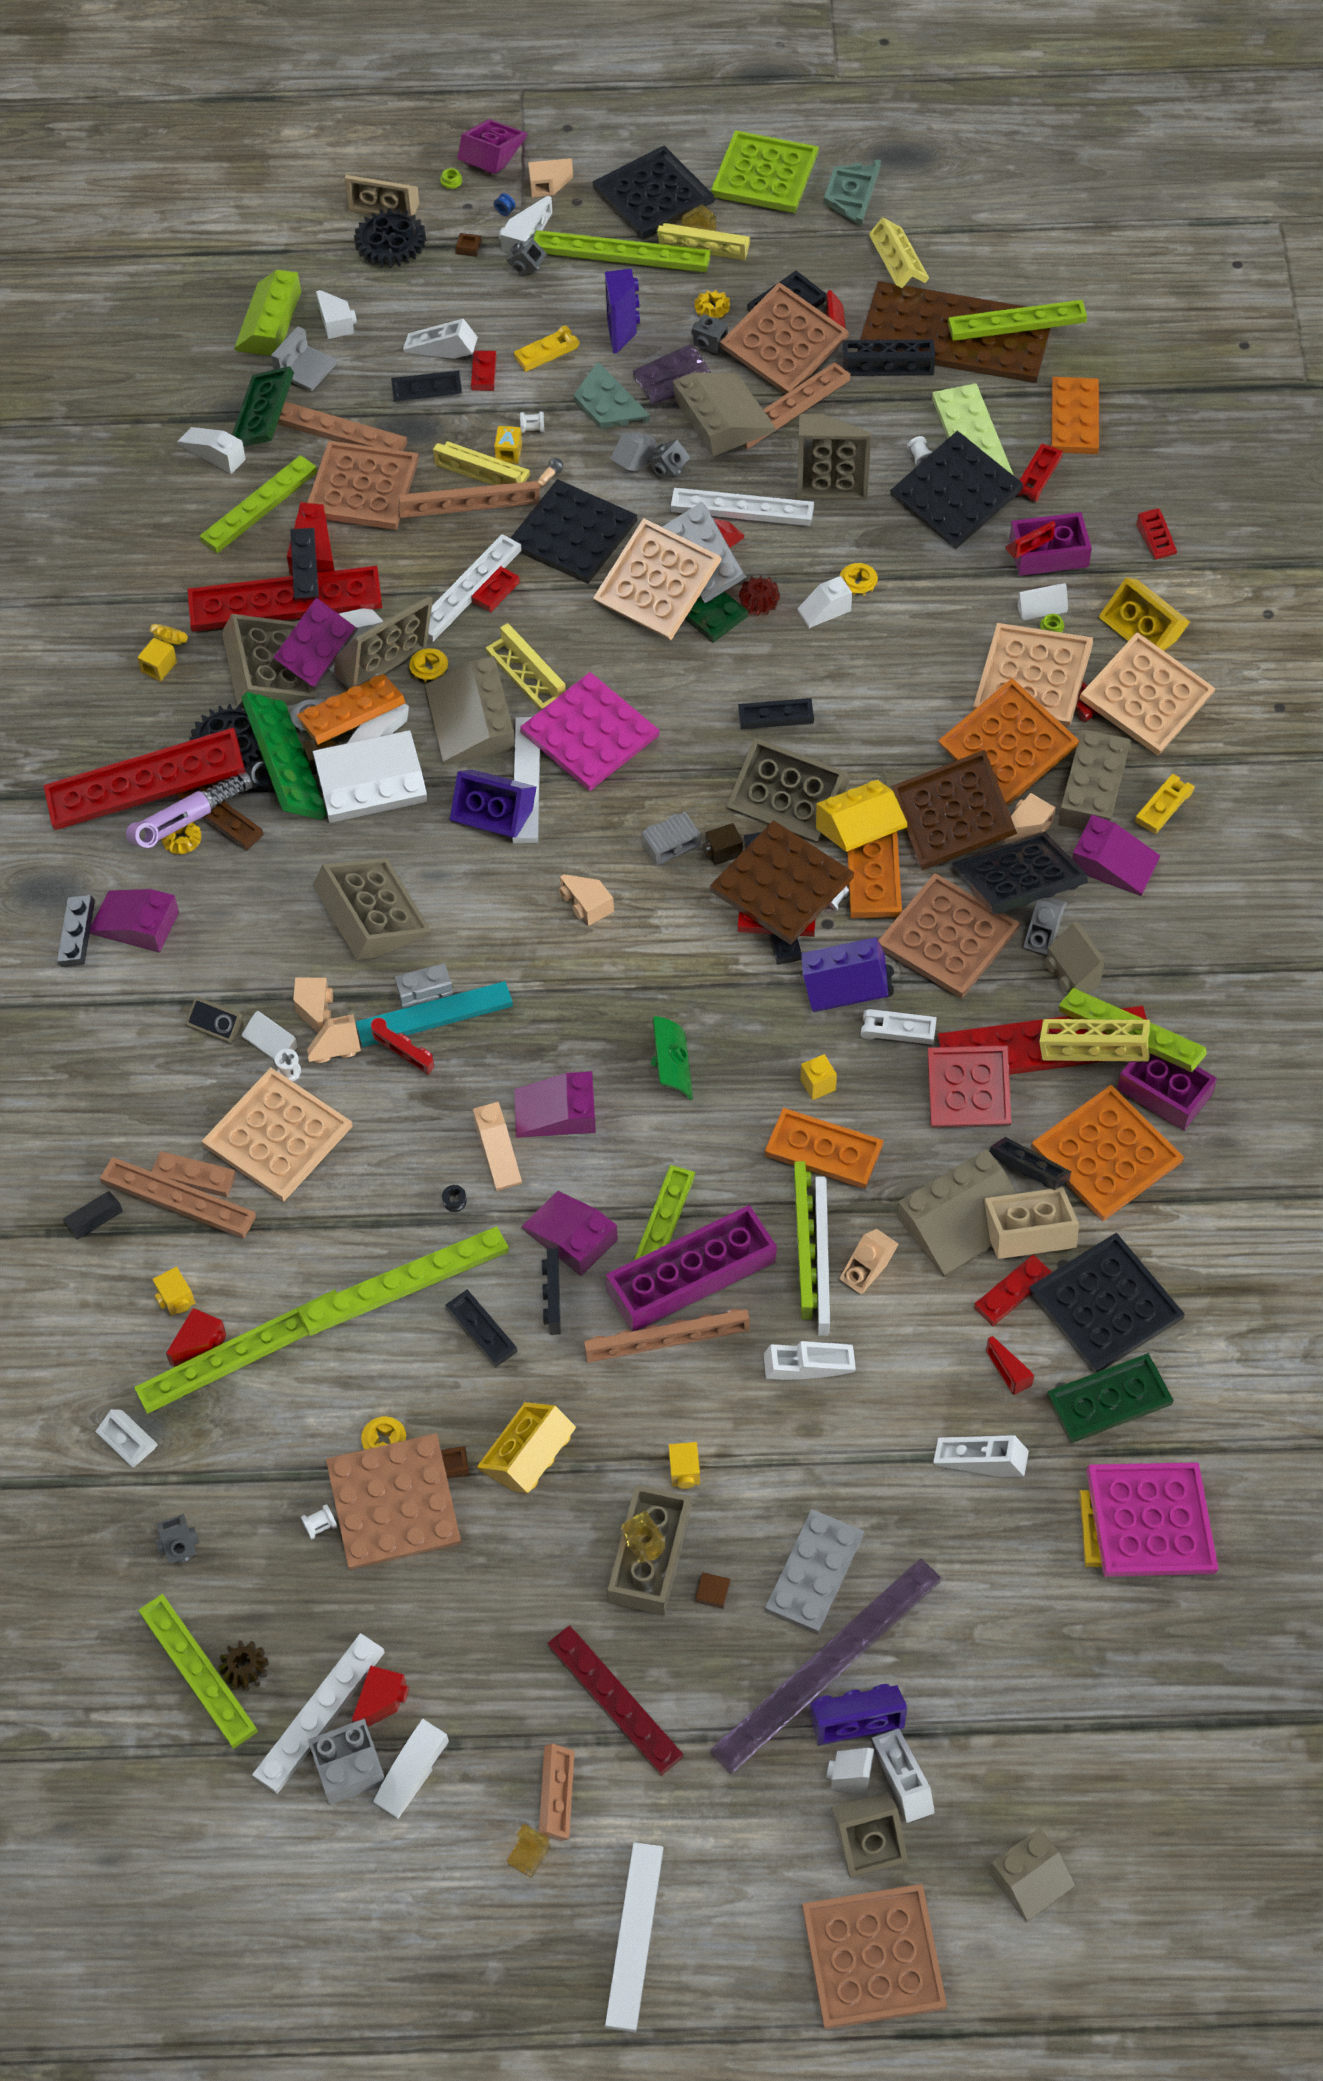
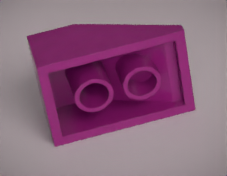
[457,119,527,174]
[1072,815,1160,896]
[90,889,179,953]
[514,1071,596,1138]
[521,1191,618,1276]

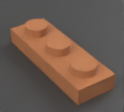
[151,1151,236,1198]
[539,1743,574,1841]

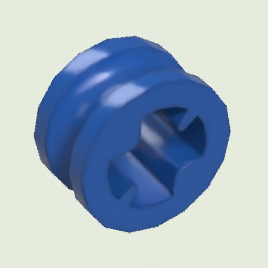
[493,193,516,216]

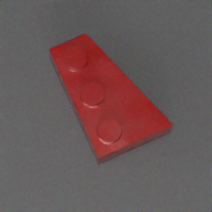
[287,502,335,575]

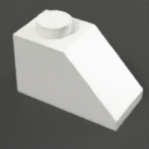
[316,290,357,339]
[797,576,852,628]
[826,1748,874,1796]

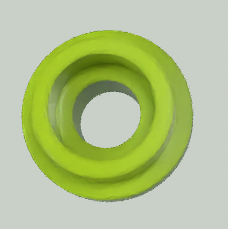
[440,168,462,189]
[1040,614,1064,633]

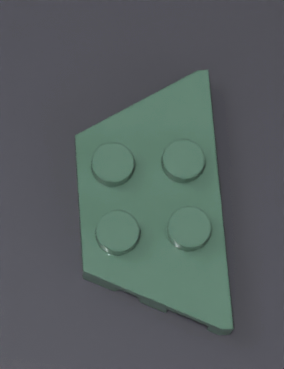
[824,160,881,225]
[574,362,650,429]

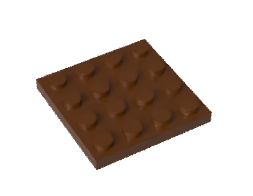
[891,750,1017,870]
[710,820,854,945]

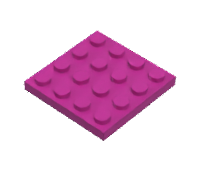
[520,672,660,792]
[1086,1462,1219,1577]

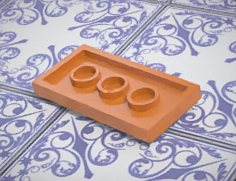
[1051,377,1099,454]
[297,674,405,744]
[847,831,902,918]
[765,1108,884,1189]

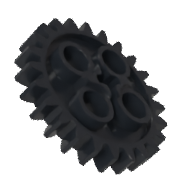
[354,208,426,268]
[189,704,263,765]

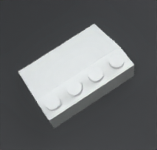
[313,730,427,823]

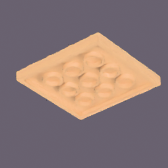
[593,518,722,640]
[973,623,1093,727]
[1079,632,1216,756]
[201,1067,353,1202]

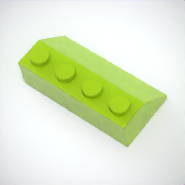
[234,270,301,356]

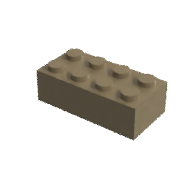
[1058,729,1131,831]
[607,1484,692,1616]

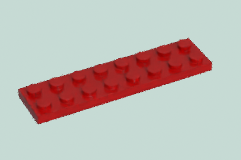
[187,566,383,632]
[43,728,246,830]
[937,1006,1147,1075]

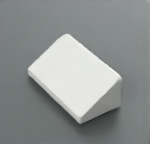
[1017,583,1068,621]
[241,1011,298,1061]
[95,1410,158,1467]

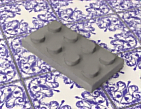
[663,501,746,603]
[765,1509,864,1635]

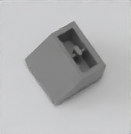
[308,1719,385,1805]

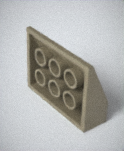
[672,372,776,456]
[797,414,871,500]
[334,596,433,688]
[222,614,316,708]
[425,656,515,765]
[726,737,851,842]
[313,857,431,960]
[897,1149,1017,1277]

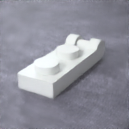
[860,1009,937,1045]

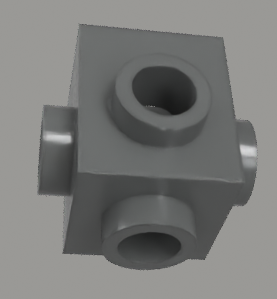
[506,238,547,276]
[691,314,728,354]
[648,439,691,479]
[155,1514,199,1564]

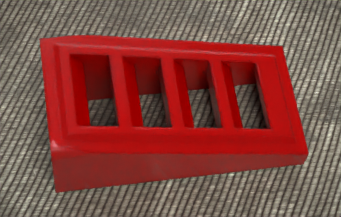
[1136,508,1177,560]
[985,1336,1034,1395]

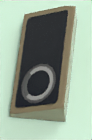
[185,997,243,1044]

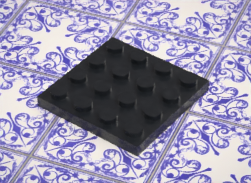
[592,145,714,239]
[890,430,1024,549]
[510,479,637,584]
[952,832,1088,915]
[1028,1232,1185,1373]

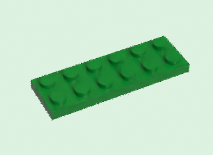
[241,692,327,820]

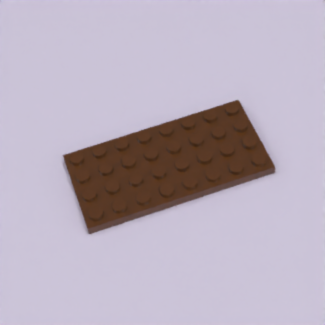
[858,281,1051,383]

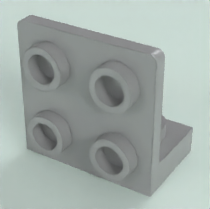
[271,326,337,391]

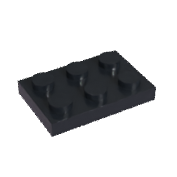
[747,270,827,312]

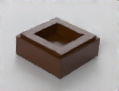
[455,233,482,257]
[441,1446,470,1479]
[695,1572,731,1609]

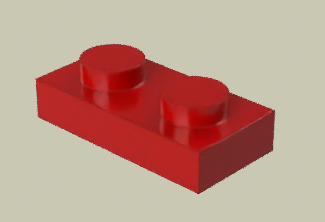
[471,350,497,391]
[471,566,520,613]

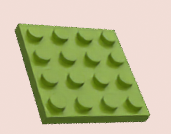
[711,130,819,213]

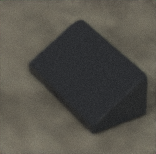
[63,1191,123,1240]

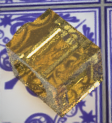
[621,1510,665,1563]

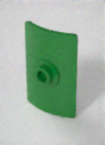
[651,1016,693,1100]

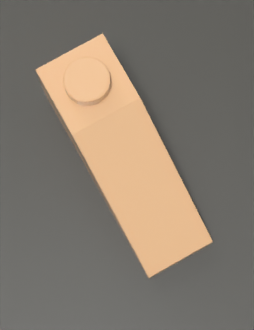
[473,1102,522,1191]

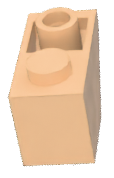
[528,158,573,197]
[1001,793,1056,843]
[559,874,614,926]
[293,978,333,1033]
[307,1014,361,1063]
[839,1229,899,1294]

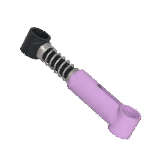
[126,761,272,848]

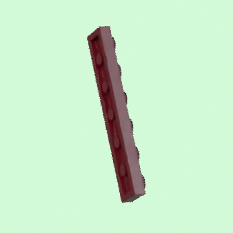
[547,1625,684,1776]

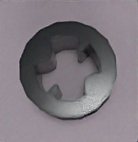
[442,1185,467,1212]

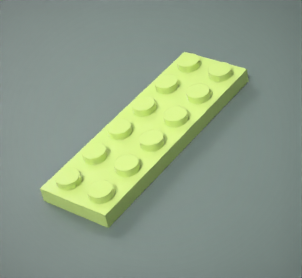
[932,383,1013,475]

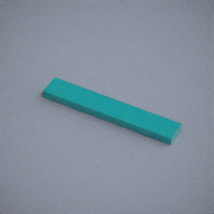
[355,981,513,1047]

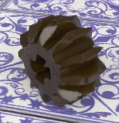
[218,1640,269,1692]

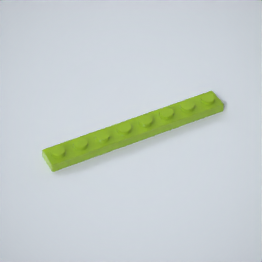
[534,230,711,272]
[298,1226,509,1336]
[134,1289,337,1414]

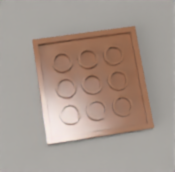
[720,282,849,394]
[307,441,419,530]
[878,873,1020,999]
[326,1433,461,1570]
[802,1884,947,2030]

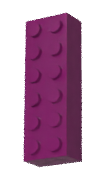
[606,1205,777,1332]

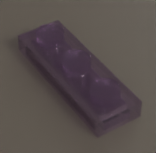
[633,344,703,391]
[642,361,711,405]

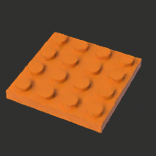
[938,678,1079,806]
[1031,1085,1184,1221]

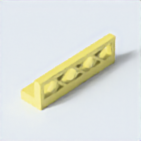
[869,217,929,288]
[658,223,750,260]
[433,441,530,485]
[485,623,566,711]
[1039,1019,1150,1061]

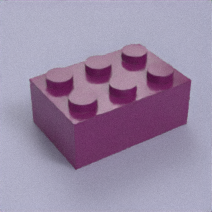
[1009,512,1092,576]
[273,598,358,688]
[1117,1053,1217,1131]

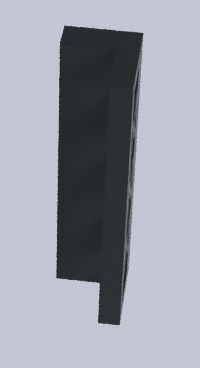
[843,339,935,376]

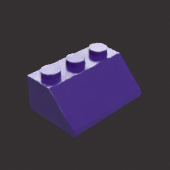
[605,268,640,354]
[450,769,537,838]
[801,937,889,1012]
[810,1684,907,1746]

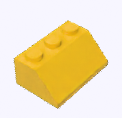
[1098,577,1190,651]
[816,779,907,852]
[477,1402,576,1493]

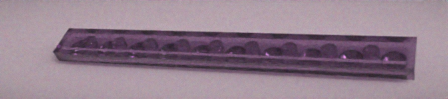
[710,1558,941,1774]

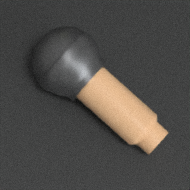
[538,457,564,488]

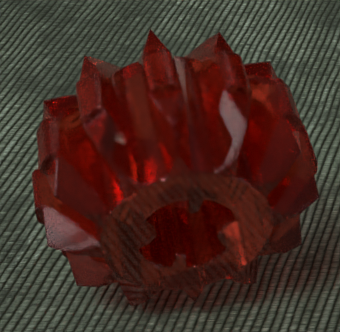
[739,575,780,616]

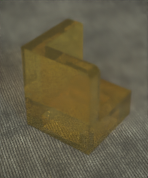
[682,204,716,231]
[507,1823,551,1878]

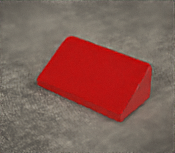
[826,290,846,329]
[1005,521,1055,559]

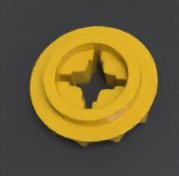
[694,290,730,319]
[840,563,878,596]
[149,624,188,645]
[409,648,448,683]
[161,822,202,854]
[361,1416,406,1450]

